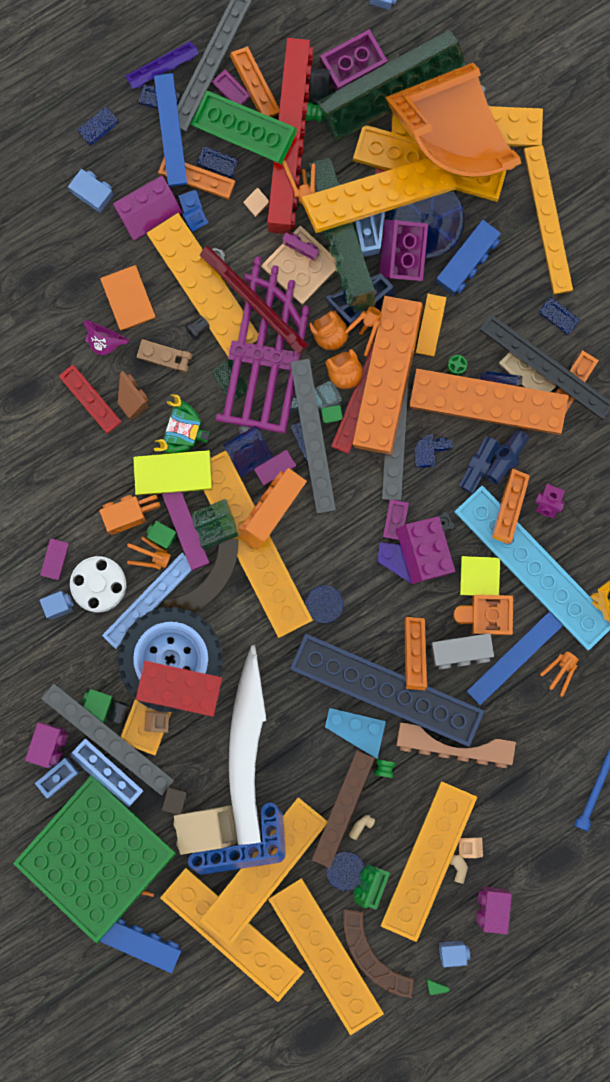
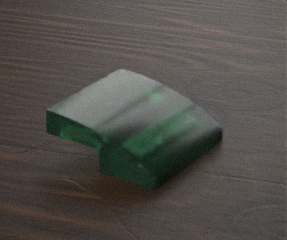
[191,499,239,550]

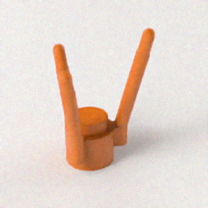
[282,160,316,204]
[345,307,382,356]
[127,537,171,570]
[540,651,579,697]

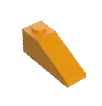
[416,294,447,357]

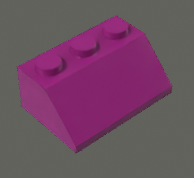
[113,176,182,241]
[379,220,428,281]

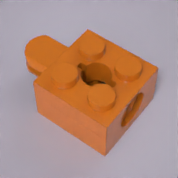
[99,495,161,536]
[453,595,513,636]

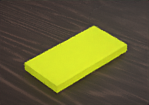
[133,450,212,496]

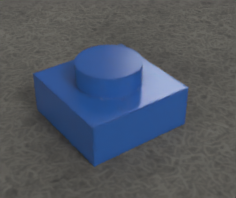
[178,190,202,213]
[183,205,208,232]

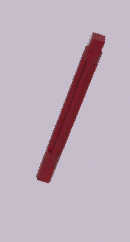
[199,246,308,354]

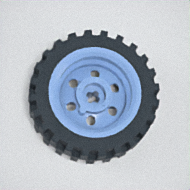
[118,607,223,712]

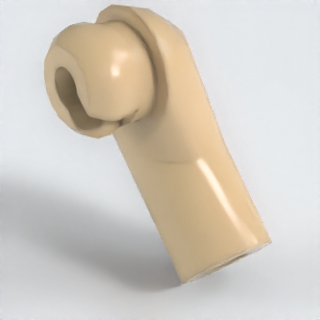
[349,815,375,840]
[450,855,468,884]

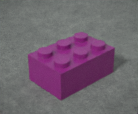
[320,29,388,95]
[396,516,455,584]
[25,723,69,768]
[476,886,512,934]

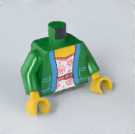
[154,394,210,454]

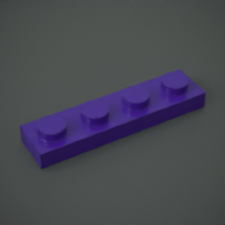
[125,41,199,89]

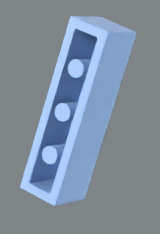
[70,739,143,808]

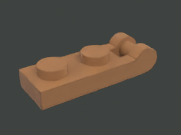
[137,339,193,373]

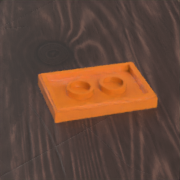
[100,265,156,331]

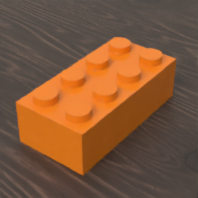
[238,468,307,550]

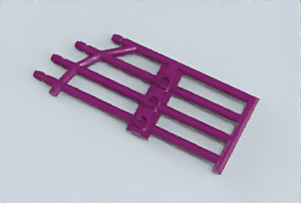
[216,257,309,433]

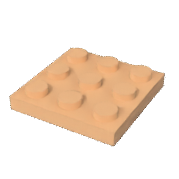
[261,226,341,306]

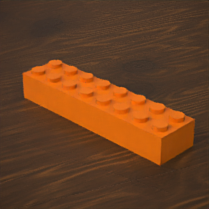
[353,296,423,455]
[410,369,569,435]

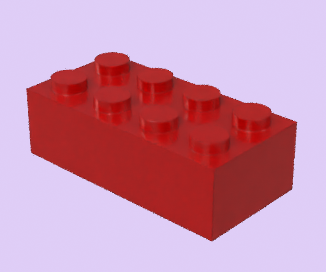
[136,661,222,717]

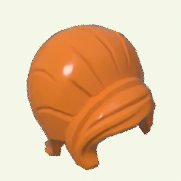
[309,311,348,351]
[325,349,363,389]

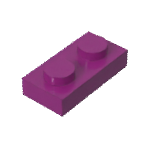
[282,233,319,262]
[383,499,409,540]

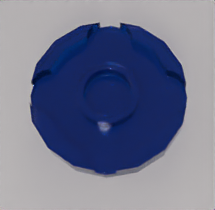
[305,585,344,624]
[326,852,365,891]

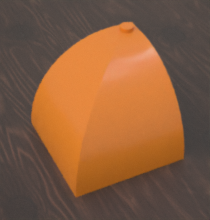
[386,63,521,176]

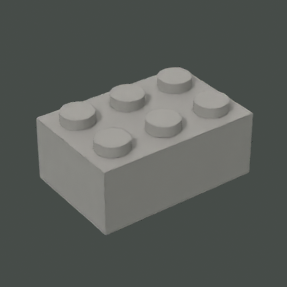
[430,634,494,670]

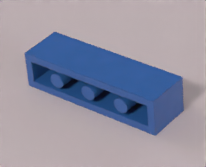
[436,220,501,296]
[100,918,182,973]

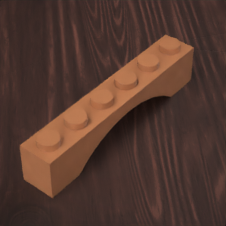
[396,723,516,768]

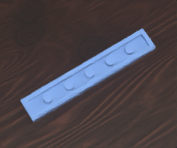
[102,553,192,649]

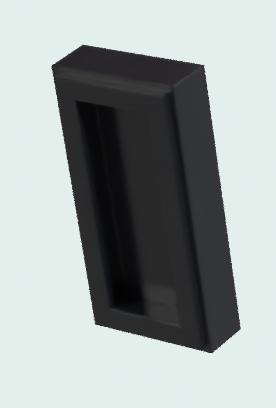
[309,68,330,106]

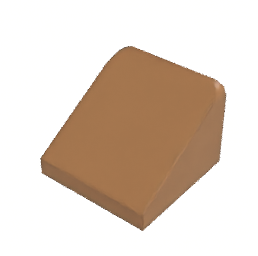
[144,712,169,733]

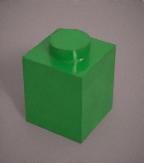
[146,521,177,550]

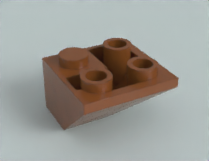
[118,371,149,421]

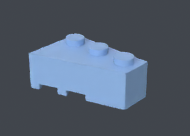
[354,212,385,257]

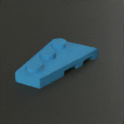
[325,708,386,759]

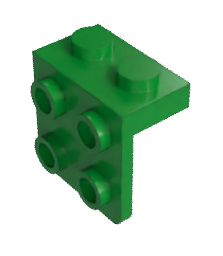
[353,864,390,910]

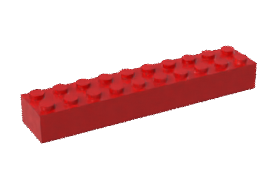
[268,38,313,235]

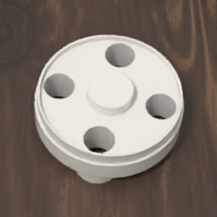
[70,556,127,613]

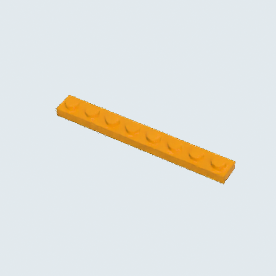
[524,145,573,295]

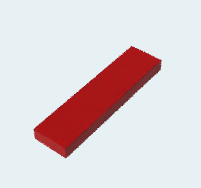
[59,365,122,435]

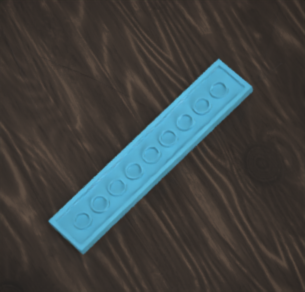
[454,486,610,651]

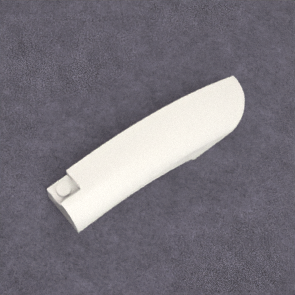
[229,645,267,845]

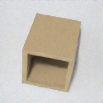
[174,805,238,855]

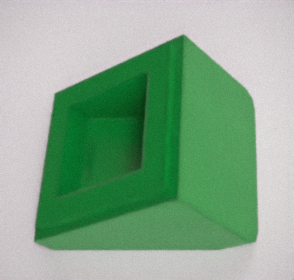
[322,405,343,424]
[426,978,449,995]

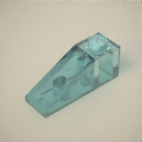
[281,381,342,412]

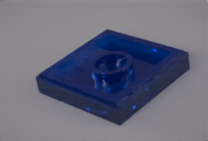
[223,426,273,477]

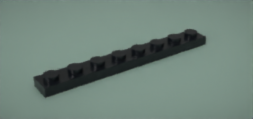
[479,314,610,420]

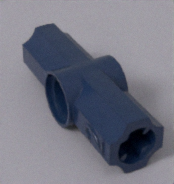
[485,429,529,485]
[458,436,500,494]

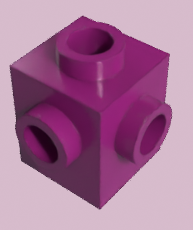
[535,484,565,518]

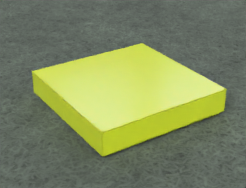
[460,556,500,596]

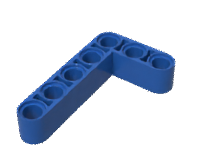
[188,803,286,874]

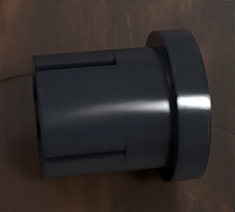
[185,316,210,341]
[108,700,131,724]

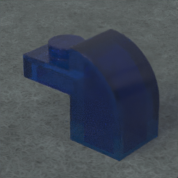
[414,434,453,468]

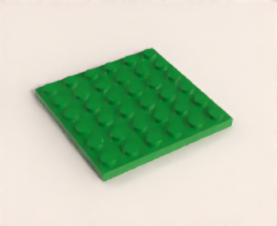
[13,775,177,943]

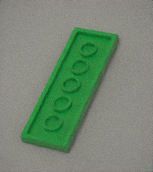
[190,90,298,165]

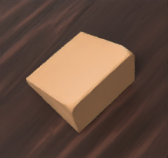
[243,188,270,217]
[459,838,483,858]

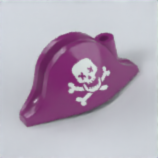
[84,320,130,355]

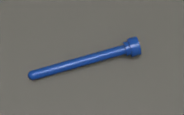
[574,748,610,831]

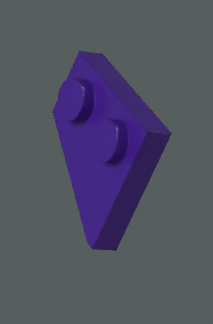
[377,543,412,584]

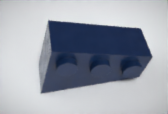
[326,274,395,331]

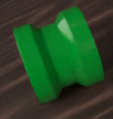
[306,102,323,122]
[447,355,467,376]
[374,759,395,778]

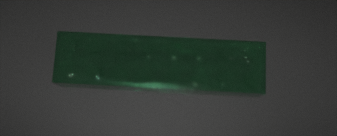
[317,30,466,141]
[306,157,376,313]

